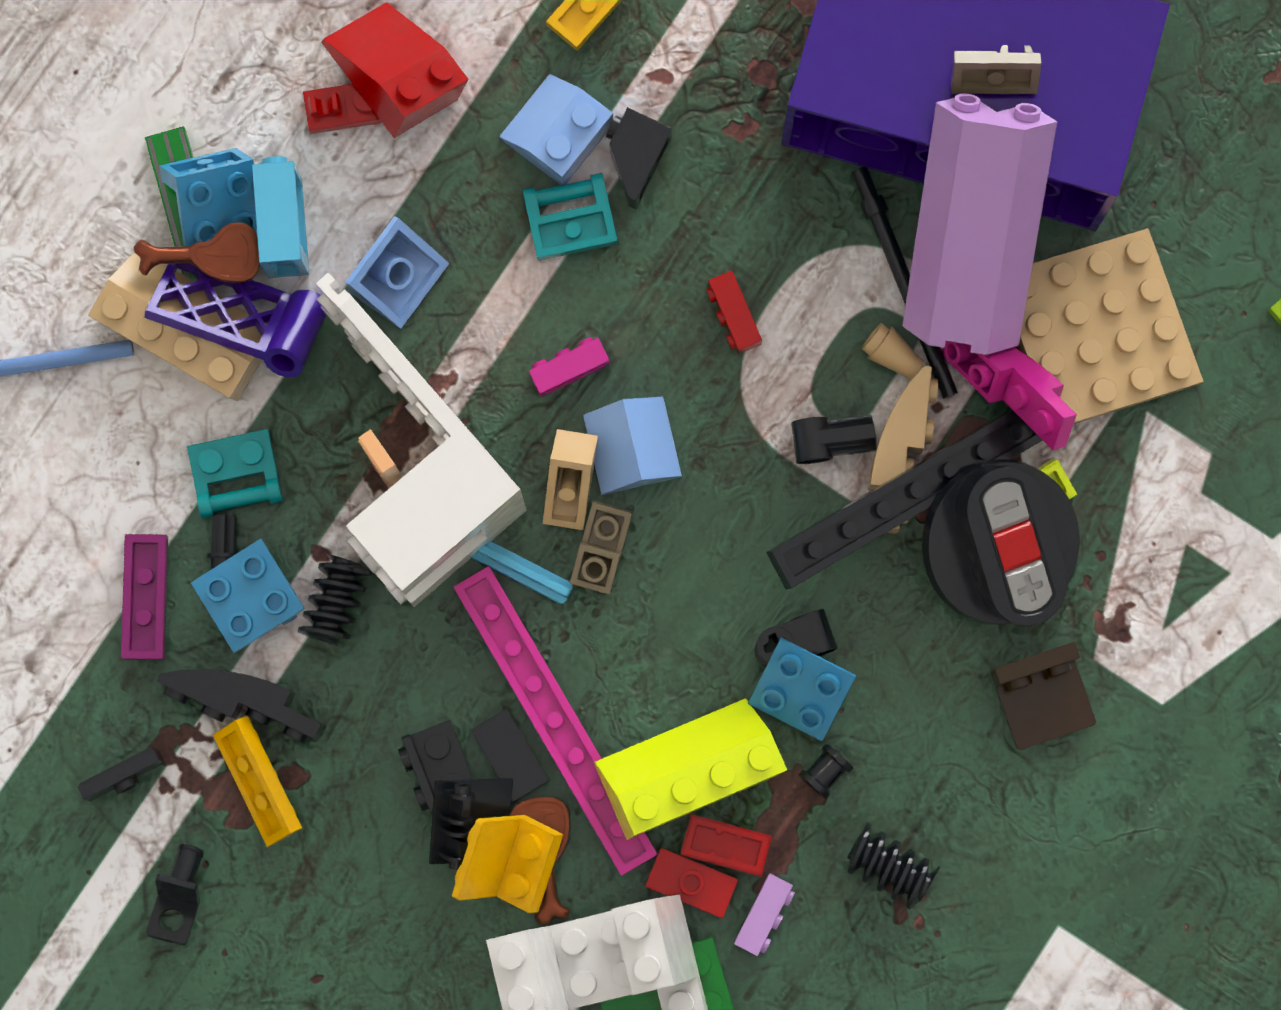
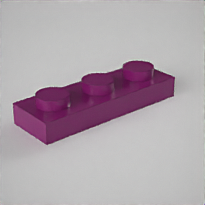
[121,534,169,660]

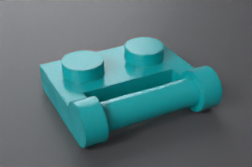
[522,173,618,261]
[187,429,283,519]

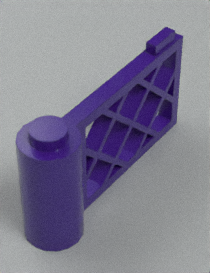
[144,263,327,377]

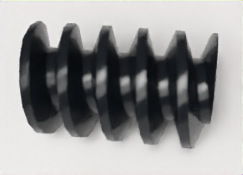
[298,554,372,646]
[847,823,940,910]

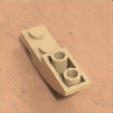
[868,366,938,534]

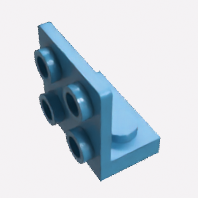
[159,148,257,246]

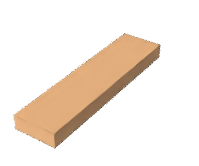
[358,429,402,488]

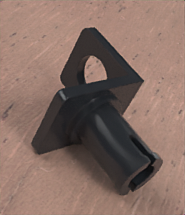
[146,844,204,946]

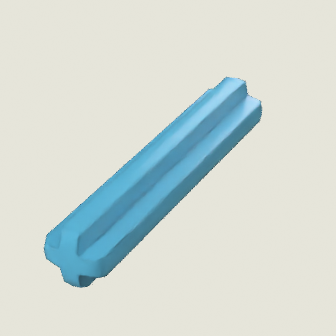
[471,541,573,604]

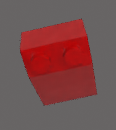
[321,2,469,138]

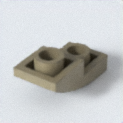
[570,501,633,595]

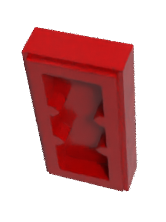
[680,814,772,877]
[645,848,738,919]

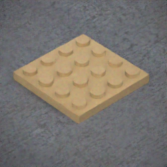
[1018,228,1204,424]

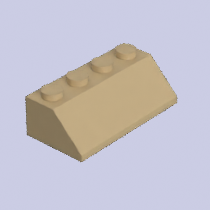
[88,252,267,401]

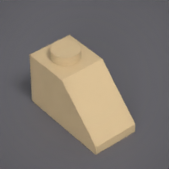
[543,429,598,530]

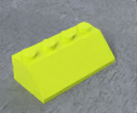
[594,698,787,840]

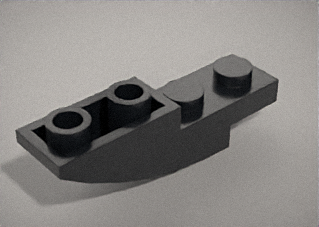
[156,669,325,744]

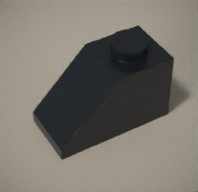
[606,107,672,209]

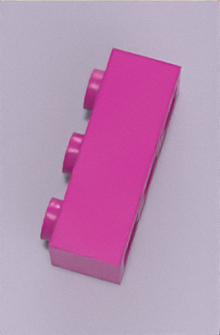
[529,337,610,398]

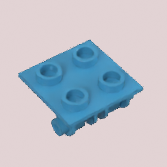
[191,538,305,653]
[748,637,856,741]

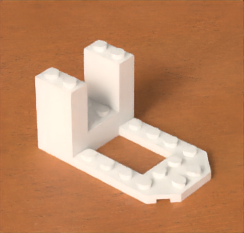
[316,273,527,607]
[486,895,708,1010]

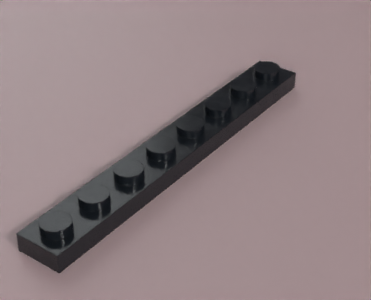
[766,409,1043,589]

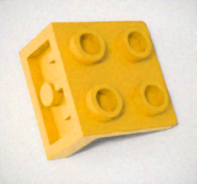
[452,815,564,913]

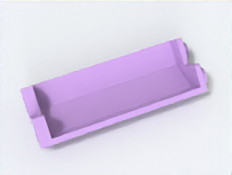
[902,93,1057,355]

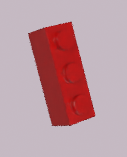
[706,270,762,354]

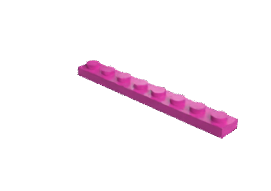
[453,566,658,876]

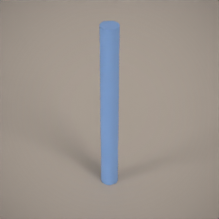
[0,340,134,377]

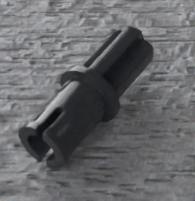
[207,513,237,570]

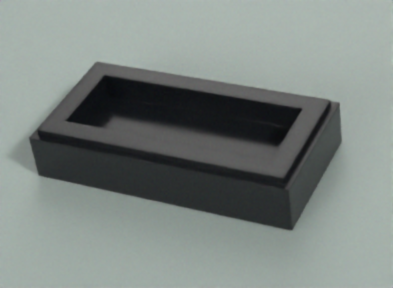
[471,709,549,802]

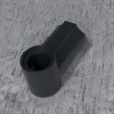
[791,415,876,464]

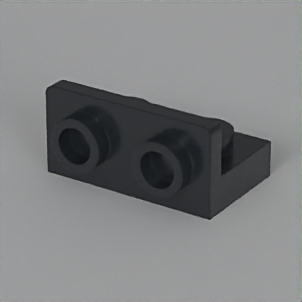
[398,720,474,814]

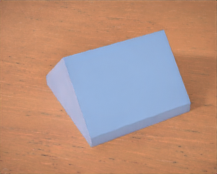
[345,216,449,329]
[583,397,682,495]

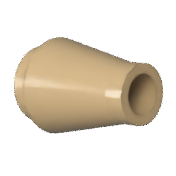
[861,323,925,380]

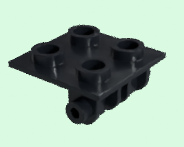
[429,778,513,870]

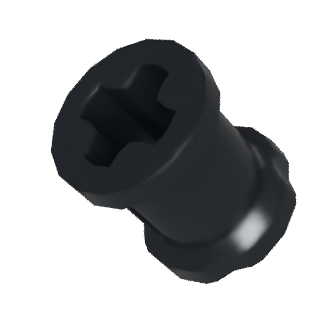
[798,744,853,800]

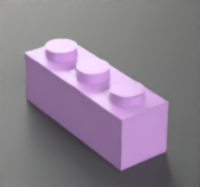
[734,873,795,956]

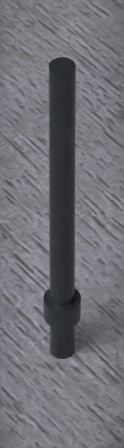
[852,166,958,399]

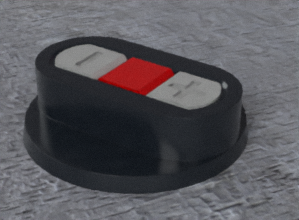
[922,459,1080,626]

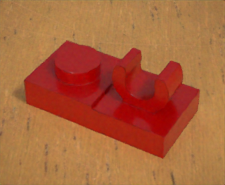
[303,83,382,134]

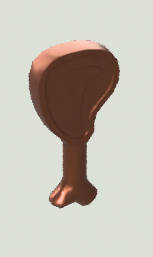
[134,222,260,283]
[510,797,570,926]

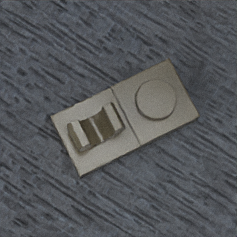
[951,45,1041,94]

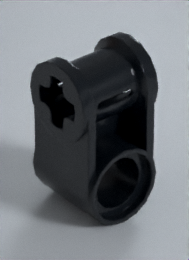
[754,609,838,668]

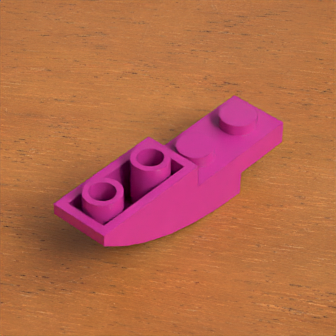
[942,341,1077,450]

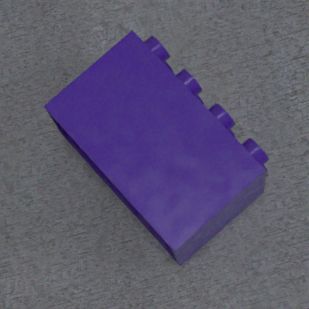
[781,0,1170,232]

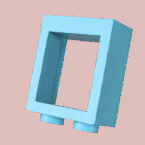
[252,156,309,279]

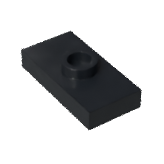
[78,747,165,802]

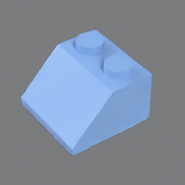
[499,74,613,185]

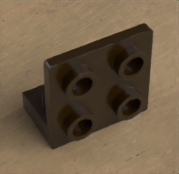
[990,642,1096,750]

